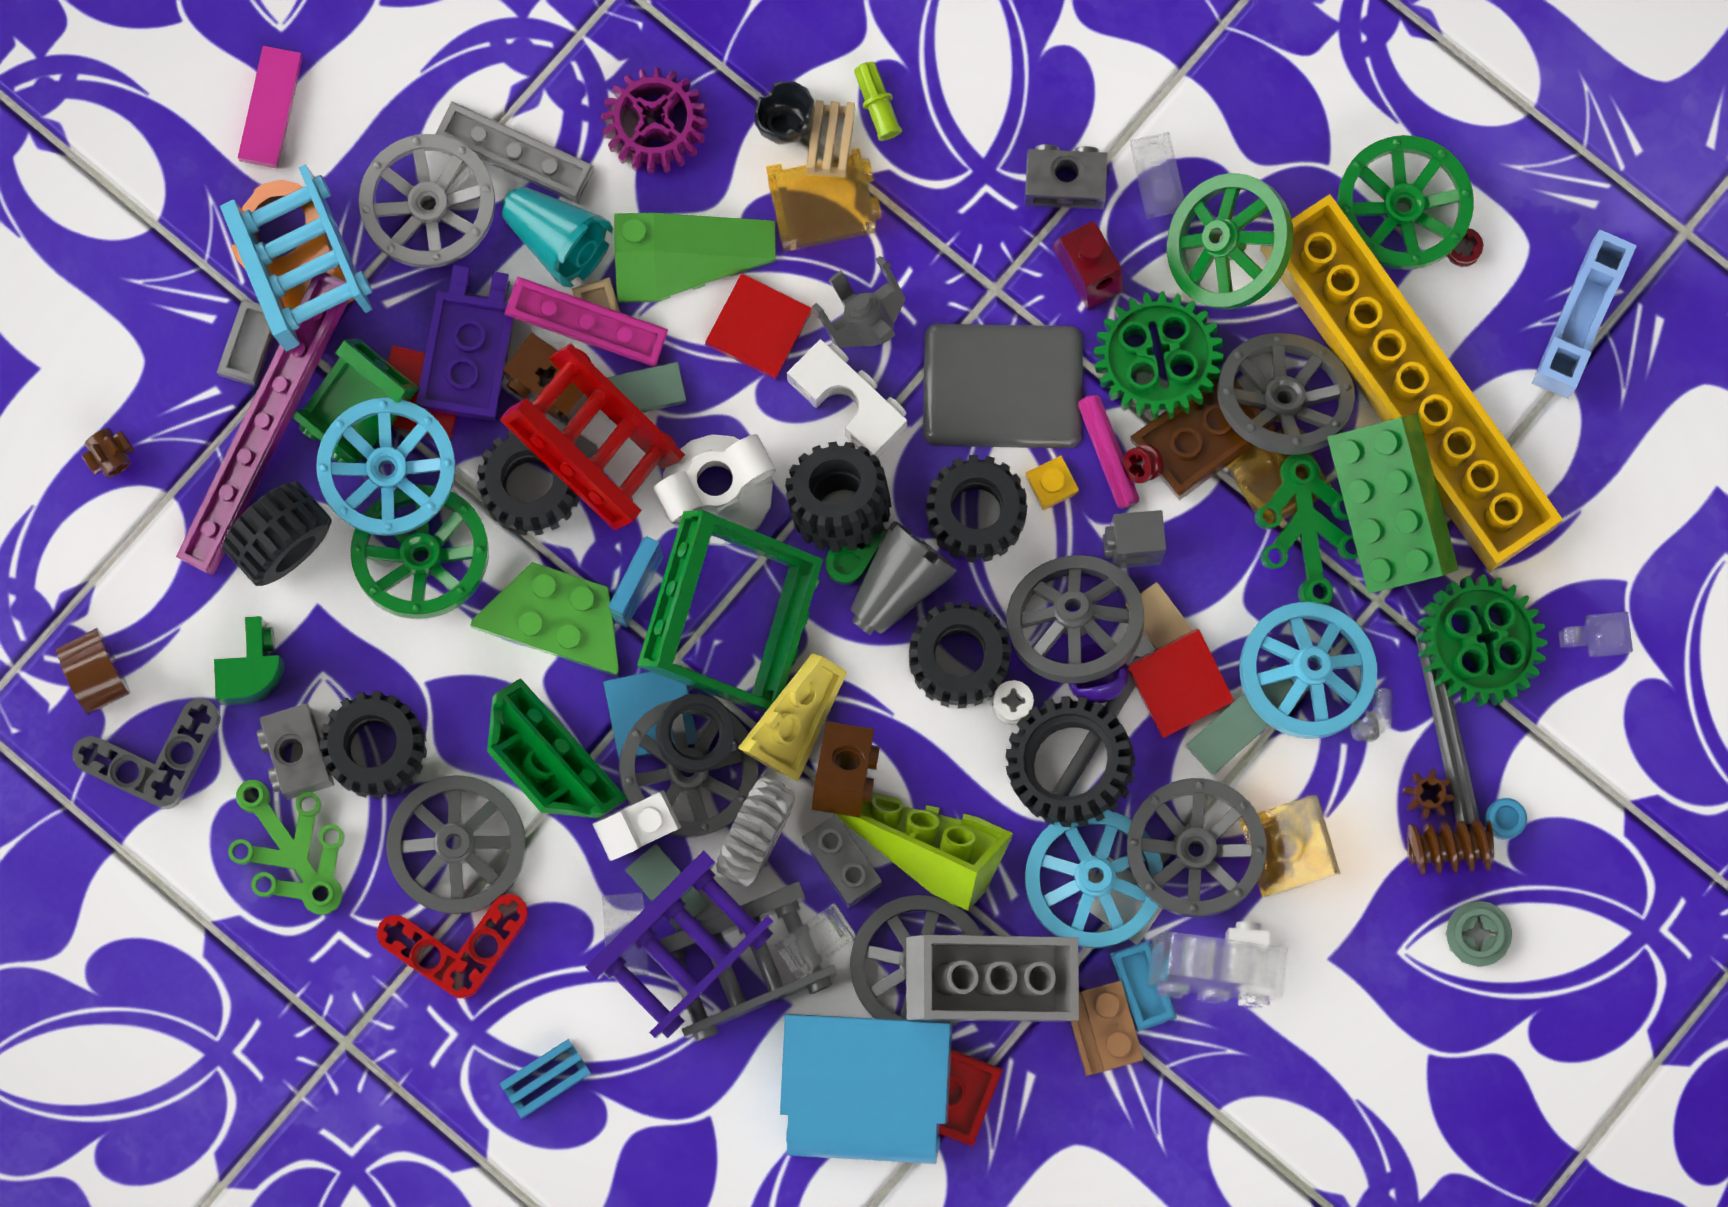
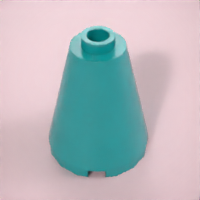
[501,187,613,288]

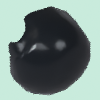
[754,81,815,145]

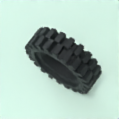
[1005,696,1136,828]

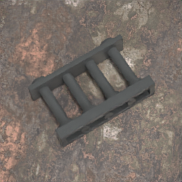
[652,881,837,1042]

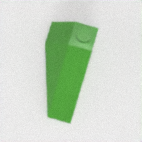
[614,213,776,303]

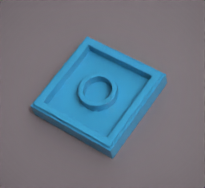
[609,536,663,628]
[603,665,698,759]

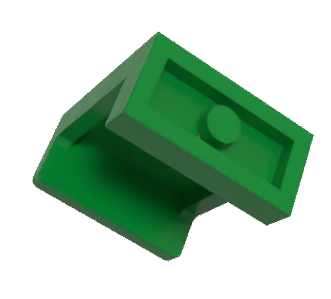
[292,338,419,463]

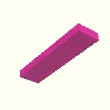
[504,276,668,367]

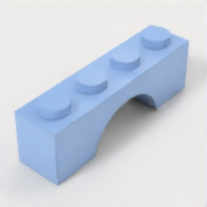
[1531,229,1637,399]

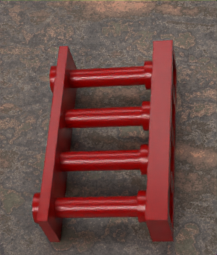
[499,343,685,531]

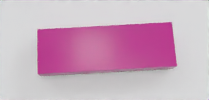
[237,46,303,169]

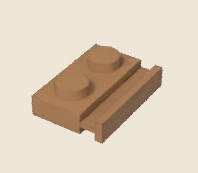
[1070,981,1144,1077]

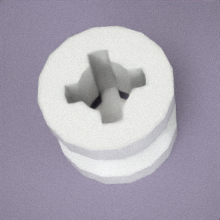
[992,680,1034,725]

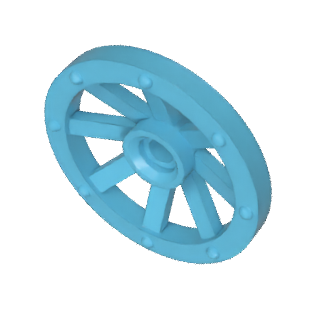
[317,398,455,536]
[1239,602,1377,739]
[1025,810,1163,948]

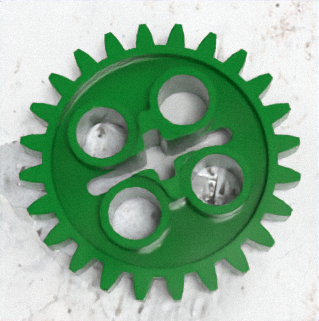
[1094,291,1224,420]
[1416,575,1547,707]

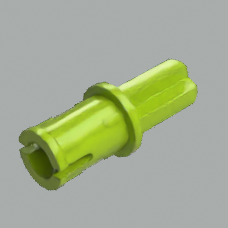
[854,61,902,141]

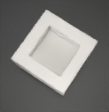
[1225,922,1270,951]

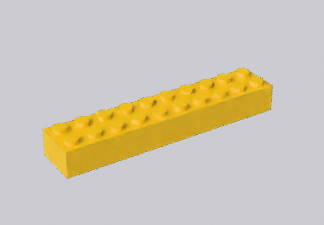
[1260,194,1563,573]

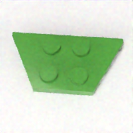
[470,562,620,677]

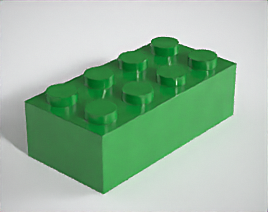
[1327,413,1459,594]

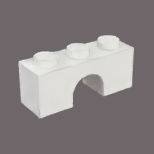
[787,339,907,458]

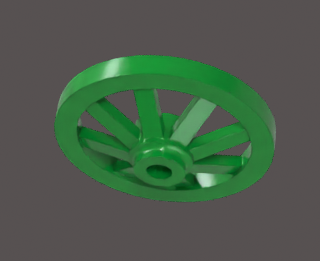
[1337,135,1474,270]
[1167,173,1294,310]
[350,485,489,619]

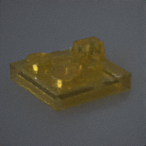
[1239,795,1341,897]

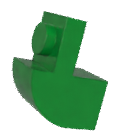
[214,616,285,705]

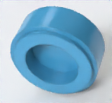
[1484,798,1527,840]

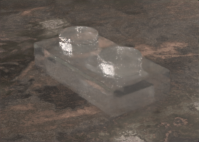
[1130,132,1184,218]

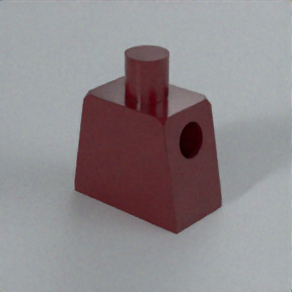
[1051,220,1123,310]

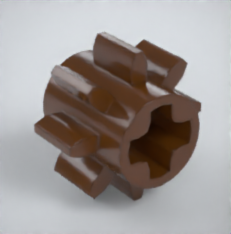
[82,428,134,478]
[1402,769,1455,821]

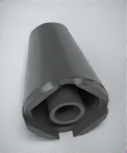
[850,520,957,635]

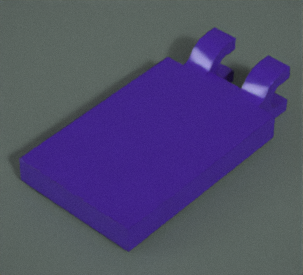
[416,265,514,422]

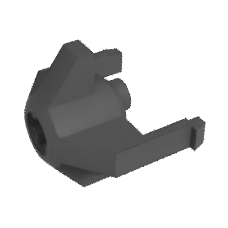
[812,256,906,348]

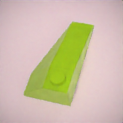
[833,792,1013,911]

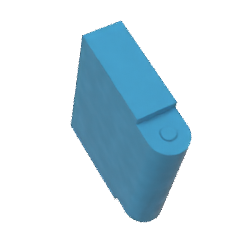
[780,1014,953,1164]

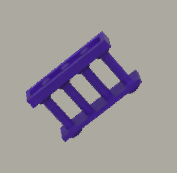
[585,850,774,1039]

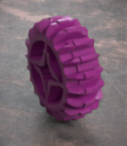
[601,67,708,174]

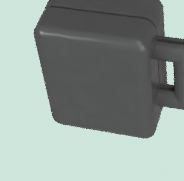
[923,324,1083,448]

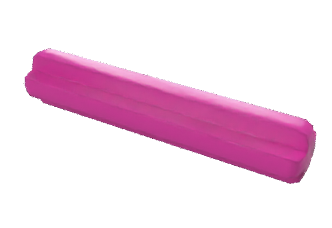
[1078,395,1139,509]

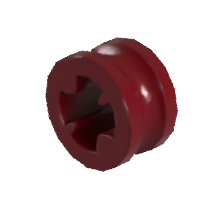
[1447,228,1484,267]
[1123,444,1164,483]

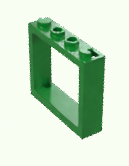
[637,510,823,712]

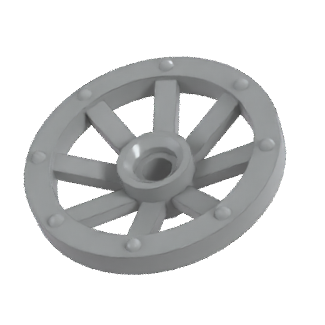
[359,134,495,268]

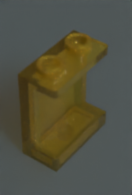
[766,148,882,252]

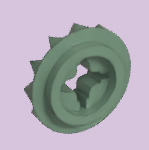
[1445,901,1512,967]

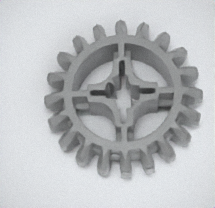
[716,777,795,887]

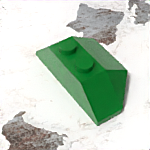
[487,678,627,818]

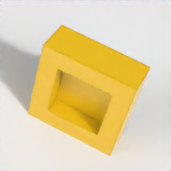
[1025,456,1079,511]

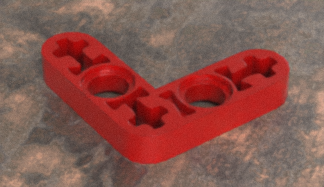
[377,894,529,999]

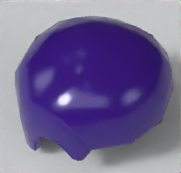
[1066,643,1128,703]

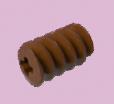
[1406,820,1494,875]

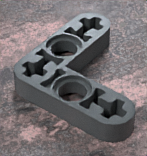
[72,698,221,809]

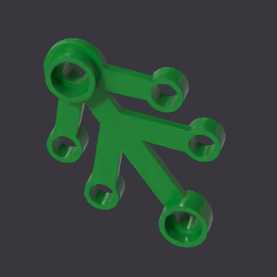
[1255,454,1358,605]

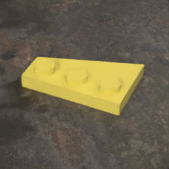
[737,653,847,782]

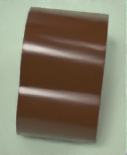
[55,628,131,715]

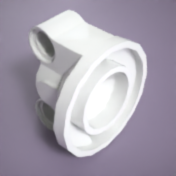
[653,434,776,546]

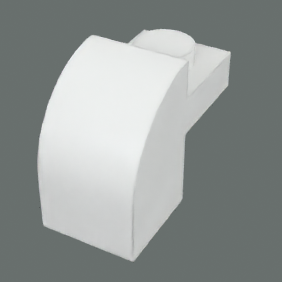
[592,790,681,861]

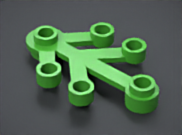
[228,780,345,915]

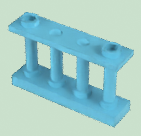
[220,164,373,352]

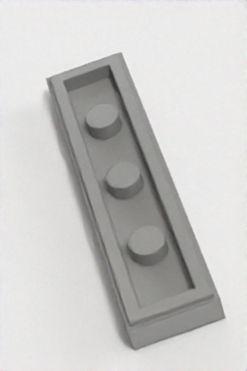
[435,101,595,204]

